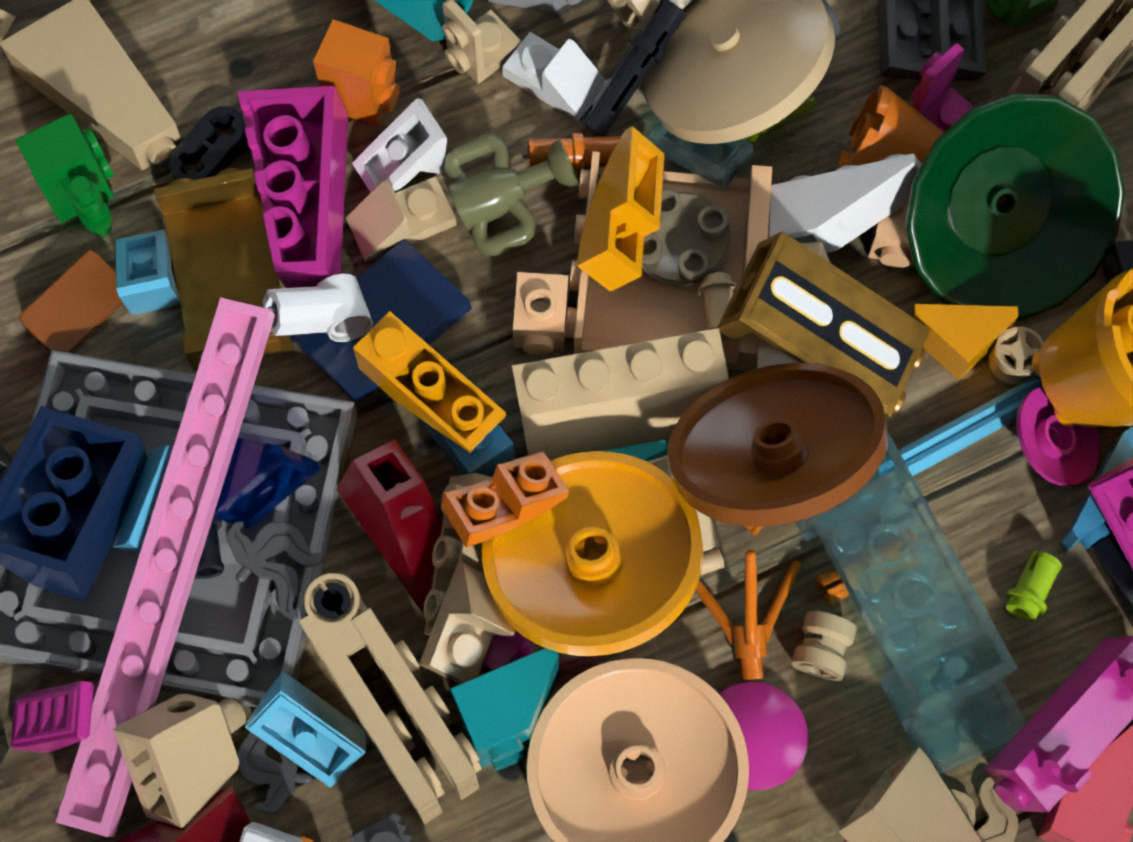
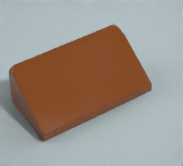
[18,249,123,353]

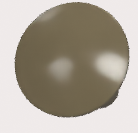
[642,189,730,285]

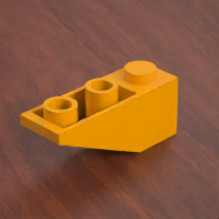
[353,311,506,454]

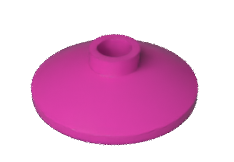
[1016,386,1100,486]

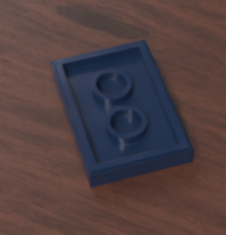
[290,239,472,405]

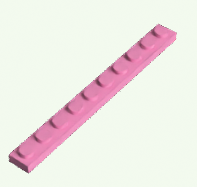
[55,297,275,838]

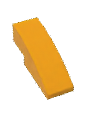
[577,126,665,292]

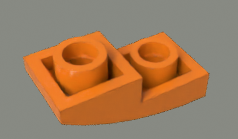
[441,451,570,548]

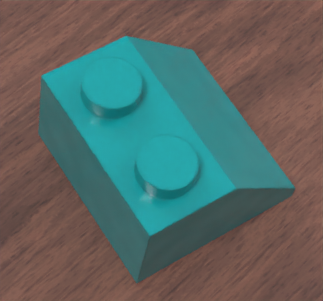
[451,648,559,771]

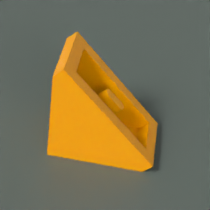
[910,304,1018,380]

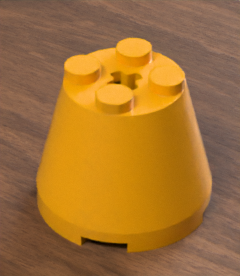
[1032,268,1133,427]

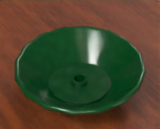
[905,93,1126,321]

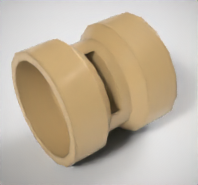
[791,611,857,681]

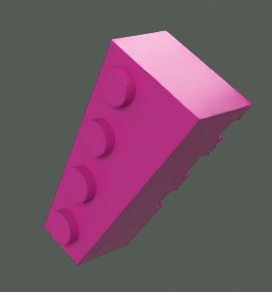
[237,86,348,288]

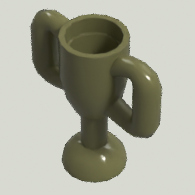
[445,134,579,256]

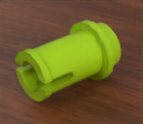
[1005,550,1063,622]

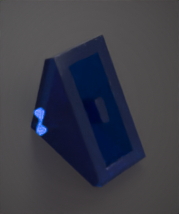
[213,437,321,530]

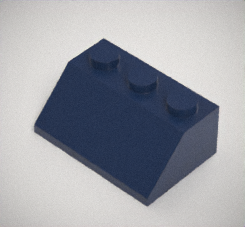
[0,406,147,601]

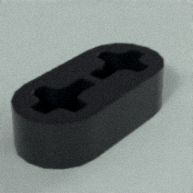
[169,106,247,180]

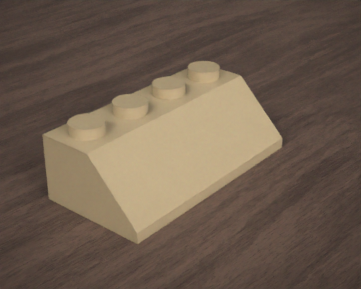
[512,328,729,461]

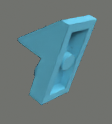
[116,229,180,315]

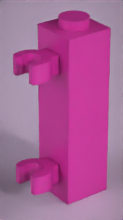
[984,636,1133,813]

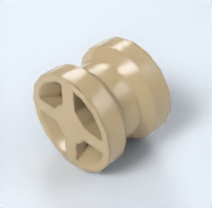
[987,326,1044,388]

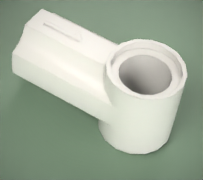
[263,273,373,342]

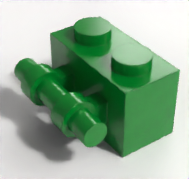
[15,113,115,237]

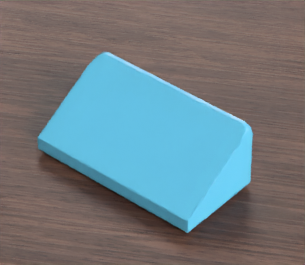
[113,444,173,554]
[245,672,366,788]

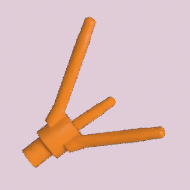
[695,549,801,680]

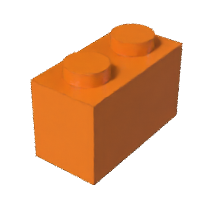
[313,19,400,127]

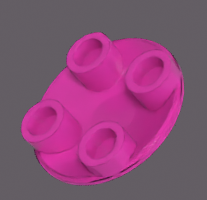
[719,682,808,791]

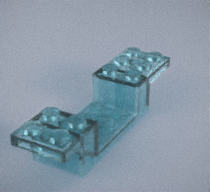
[795,432,1026,776]

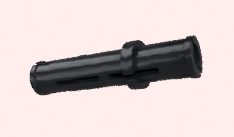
[578,0,688,137]

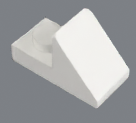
[502,32,606,125]
[352,98,447,193]

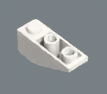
[769,153,922,253]

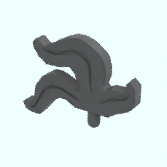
[226,521,323,620]
[237,732,313,814]

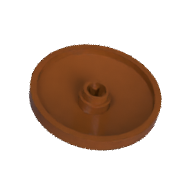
[668,363,889,526]

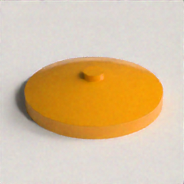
[482,451,703,656]

